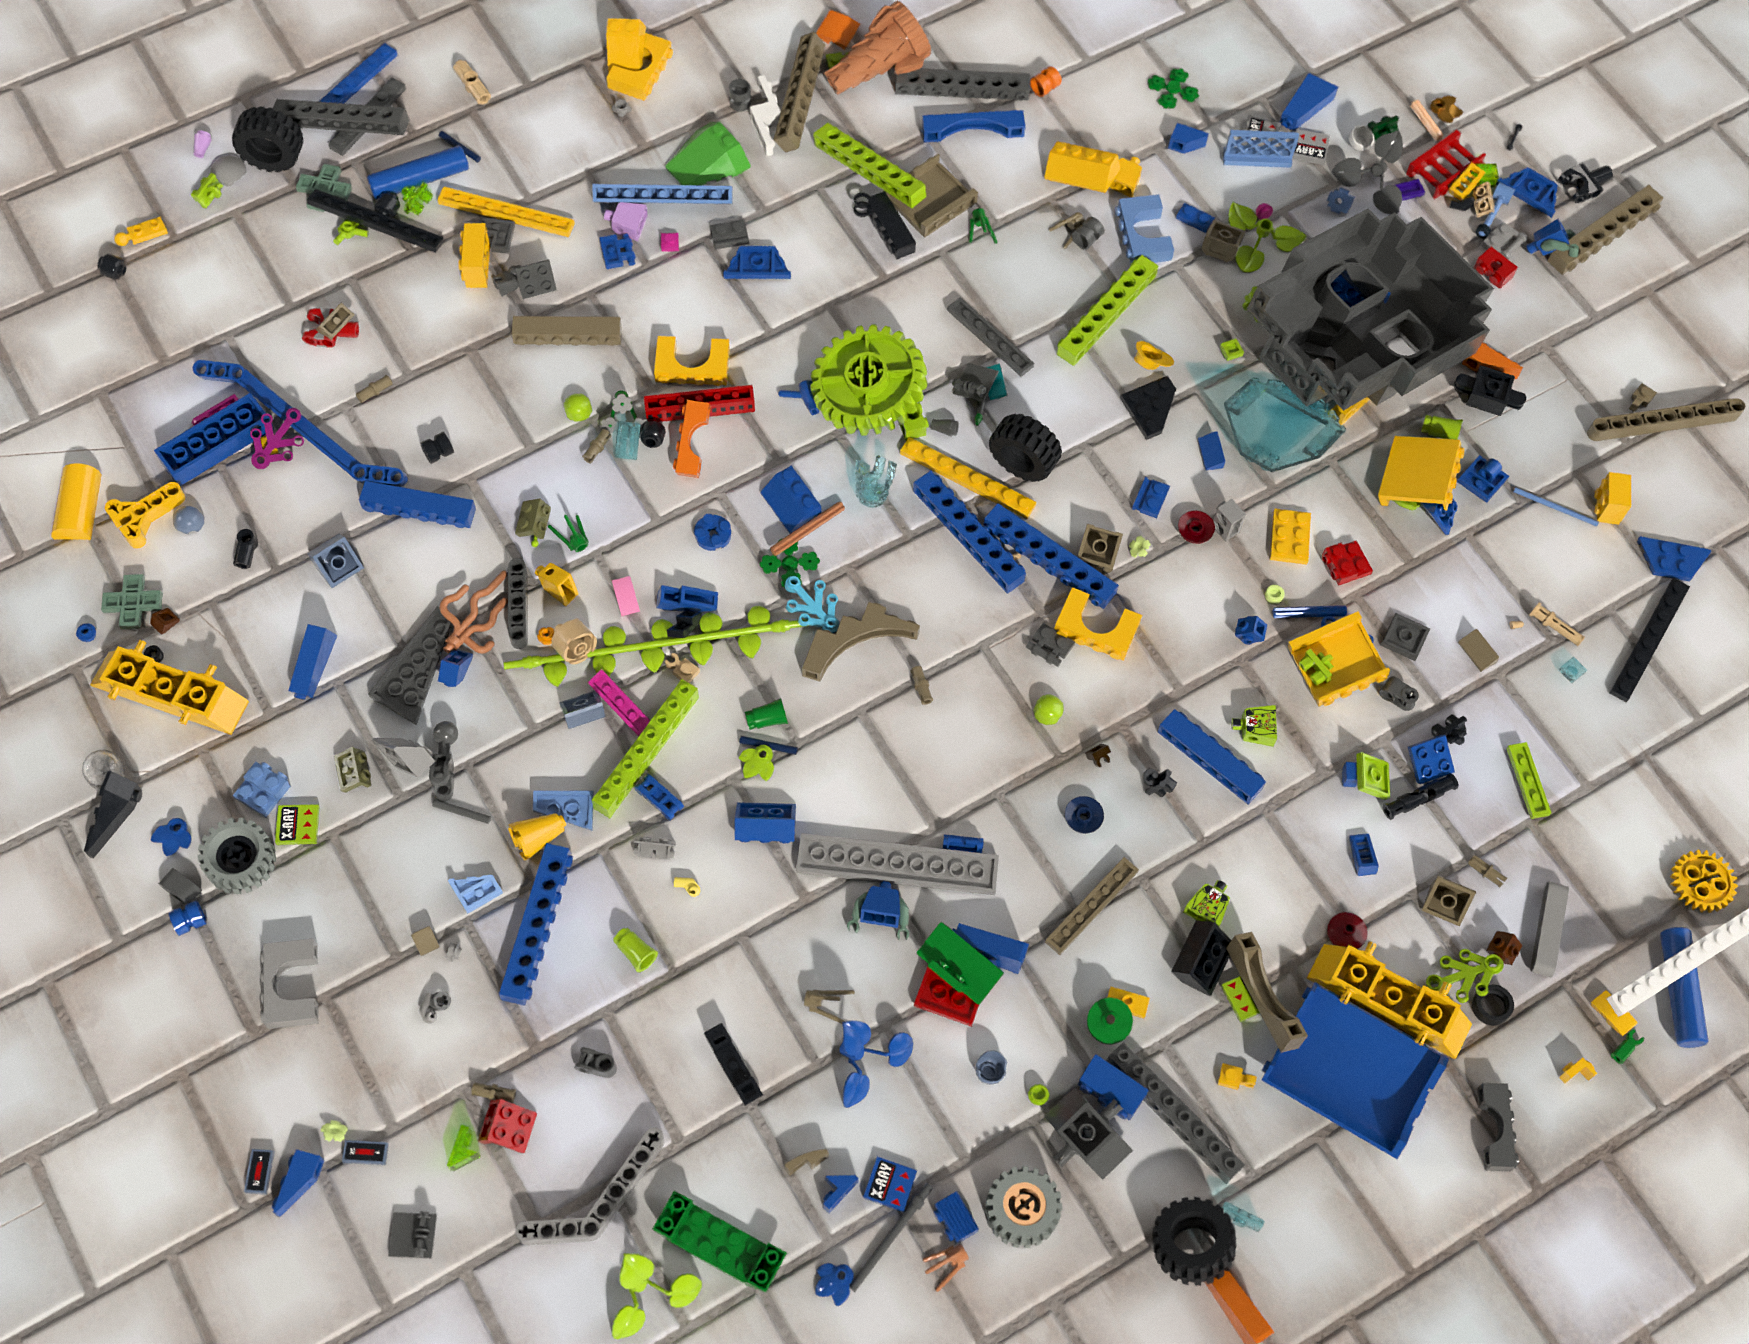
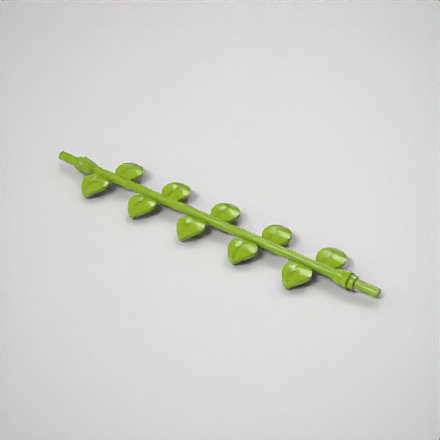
[503,606,808,687]

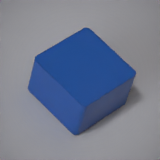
[1342,762,1357,787]

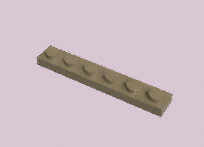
[1045,857,1139,955]

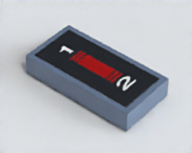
[342,1140,389,1165]
[244,1149,275,1195]

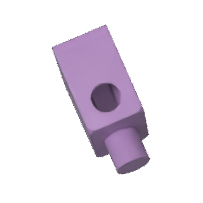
[604,202,648,241]

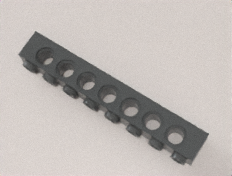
[895,68,1030,101]
[273,99,410,135]
[1107,1042,1245,1184]

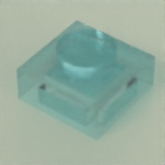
[1559,657,1587,683]

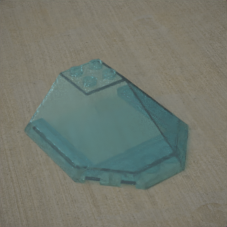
[1224,378,1346,472]

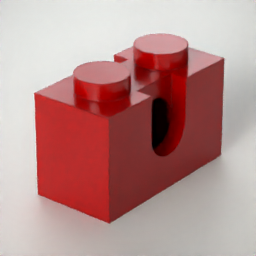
[1474,246,1518,289]

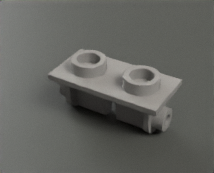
[634,837,676,860]

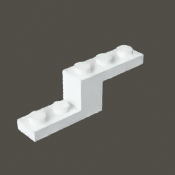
[750,75,782,156]

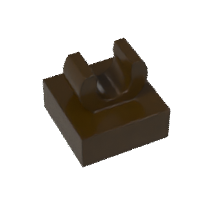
[1085,744,1111,767]

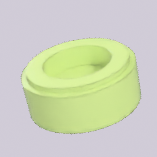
[1265,585,1285,604]

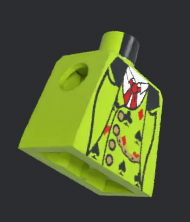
[1231,705,1277,747]
[1183,880,1230,927]

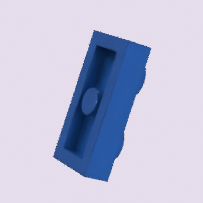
[1176,203,1215,233]

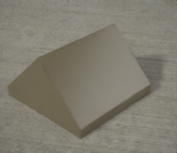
[1422,875,1476,927]

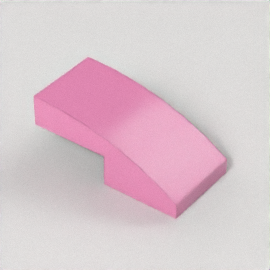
[612,576,640,617]

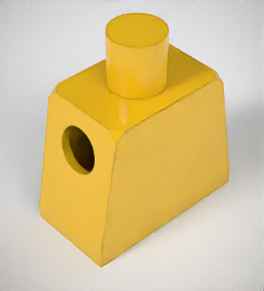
[1109,156,1142,198]
[535,563,579,606]

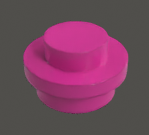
[1256,203,1273,220]

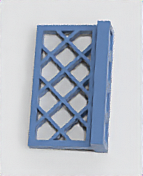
[1223,130,1299,168]

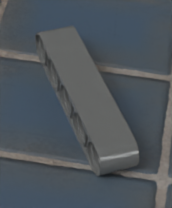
[508,558,528,649]

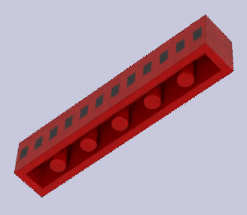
[644,385,755,422]

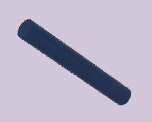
[439,131,481,163]
[739,736,798,755]

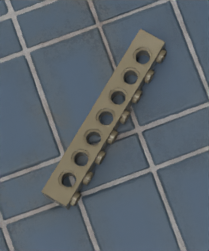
[773,32,826,153]
[1547,185,1664,275]

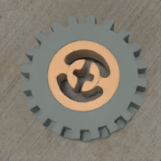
[985,1166,1062,1248]

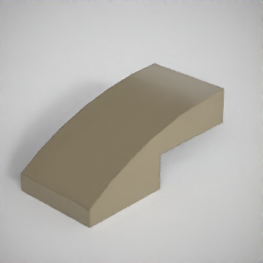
[785,1149,829,1176]

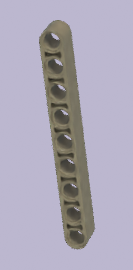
[1587,398,1746,441]

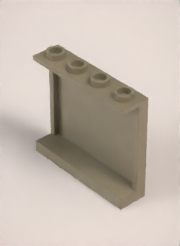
[886,154,978,238]

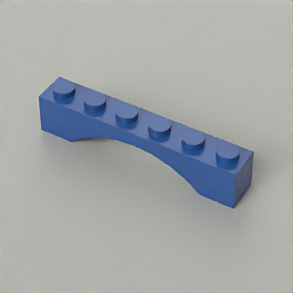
[922,110,1026,143]

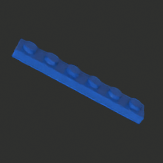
[318,43,398,104]

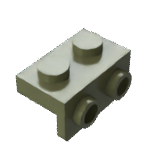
[515,498,551,539]

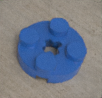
[694,514,732,551]

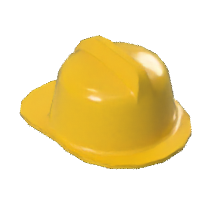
[1134,341,1174,370]

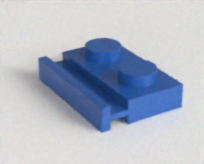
[1132,477,1170,519]

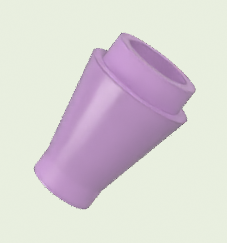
[193,131,212,158]

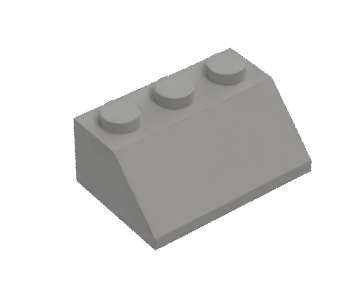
[372,738,435,778]

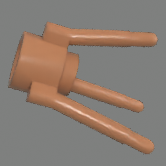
[923,1244,969,1292]

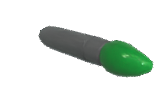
[974,397,987,426]

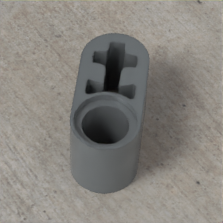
[158,868,202,905]

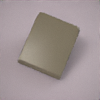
[411,926,440,956]

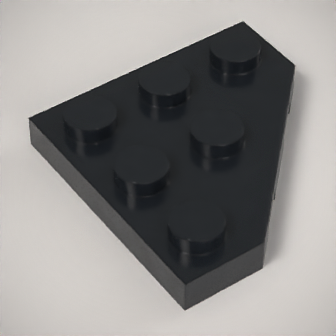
[1120,375,1176,440]

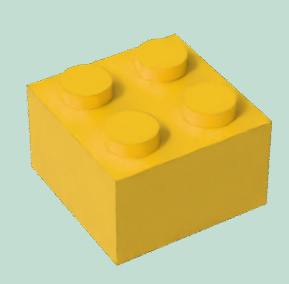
[1594,472,1631,525]

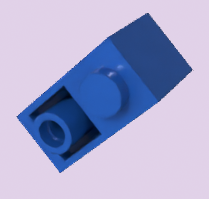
[1168,123,1209,154]

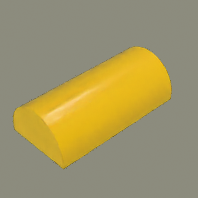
[51,463,102,540]

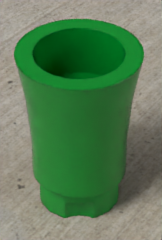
[745,698,788,730]

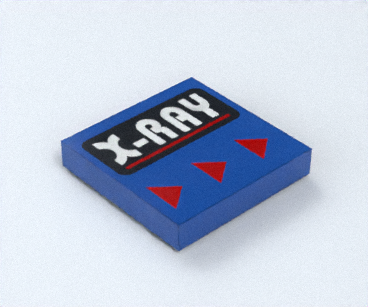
[863,1156,917,1212]

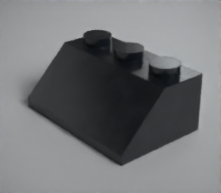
[1171,920,1231,996]

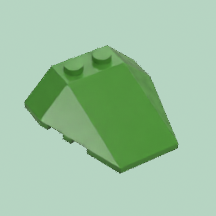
[665,122,751,185]

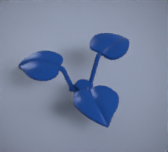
[839,1020,913,1108]

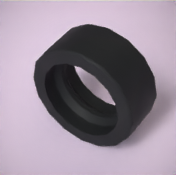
[1472,984,1514,1026]

